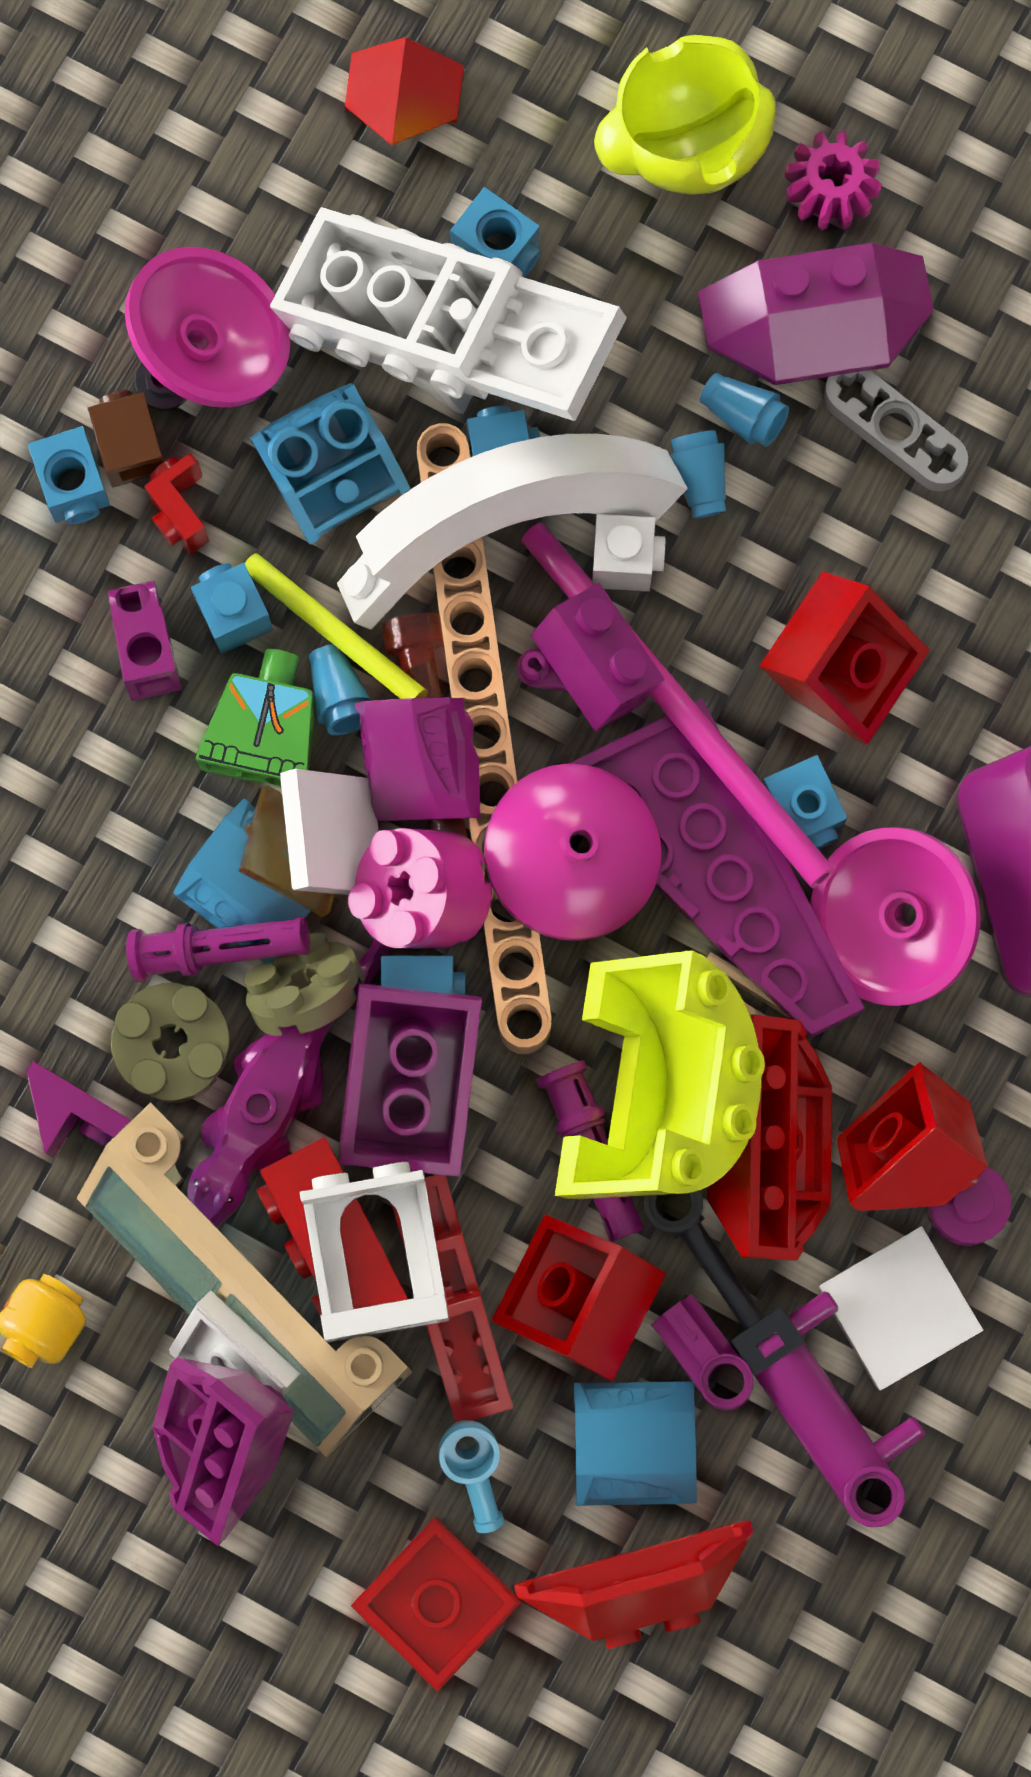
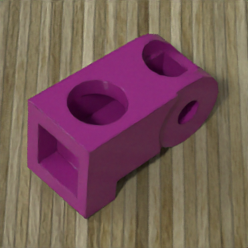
[108,580,182,702]

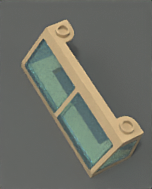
[77,1102,412,1457]

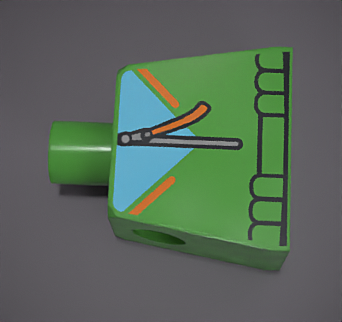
[196,649,315,789]

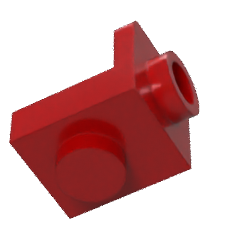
[144,453,210,555]

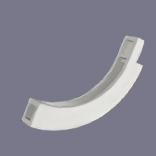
[337,434,688,630]

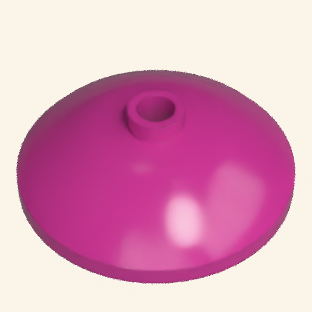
[125,247,290,408]
[484,764,662,941]
[810,827,981,1006]

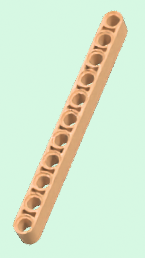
[417,423,551,1054]

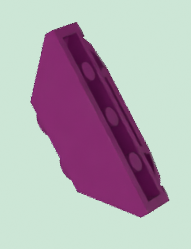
[698,243,933,385]
[152,1357,295,1546]

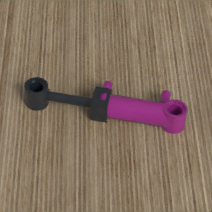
[644,1190,925,1527]

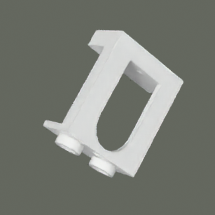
[300,1162,449,1343]

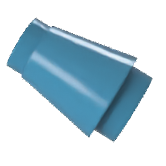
[700,373,789,447]
[670,430,727,519]
[308,644,372,736]

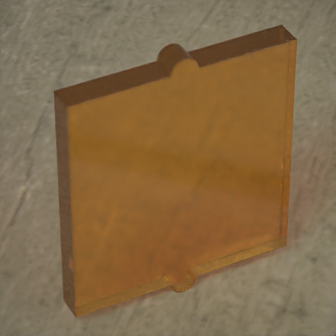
[239,785,334,917]

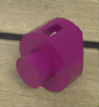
[928,1167,1012,1246]

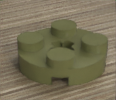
[243,933,365,1036]
[111,983,231,1103]

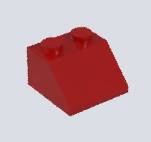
[759,571,930,745]
[836,1062,988,1211]
[491,1214,667,1382]

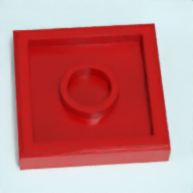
[351,1517,522,1692]

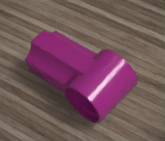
[651,1294,753,1412]

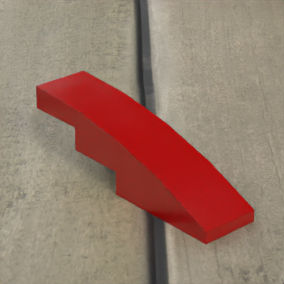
[391,1173,513,1423]

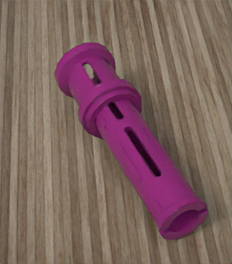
[126,917,311,982]
[536,1060,646,1242]

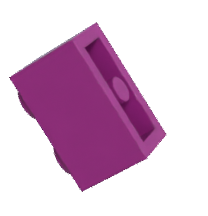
[531,583,665,732]

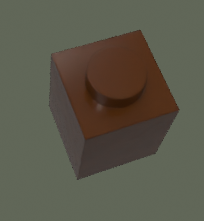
[87,390,164,488]

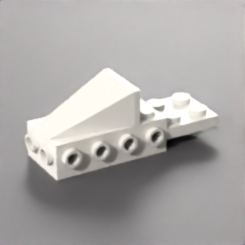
[270,207,627,421]

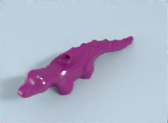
[188,939,391,1228]

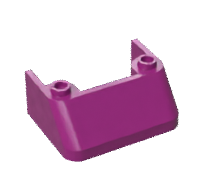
[956,746,1031,997]

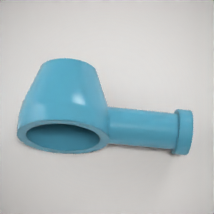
[438,1420,505,1533]

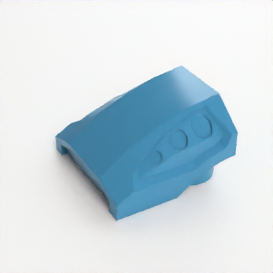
[250,383,411,544]
[173,799,324,963]
[574,1382,697,1506]

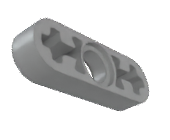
[824,370,968,492]

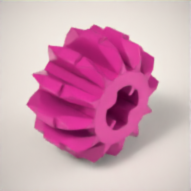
[784,130,882,231]

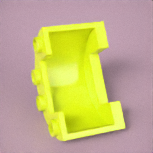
[555,950,765,1199]

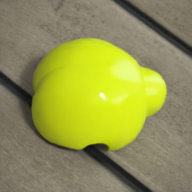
[594,35,776,195]

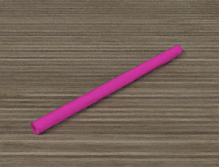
[521,523,835,888]

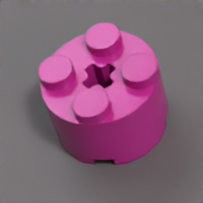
[348,828,492,949]

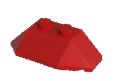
[707,1015,832,1261]
[514,1519,753,1649]

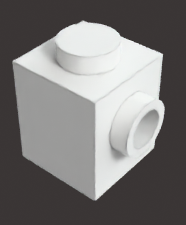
[592,514,665,592]

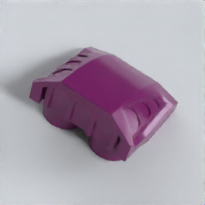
[355,697,480,821]

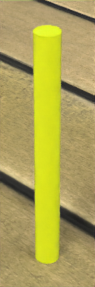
[245,553,428,699]

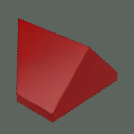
[345,37,464,145]

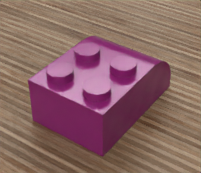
[339,984,482,1177]

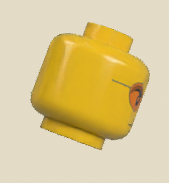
[0,1274,86,1368]

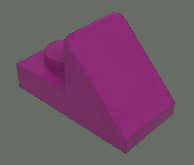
[27,1061,132,1158]

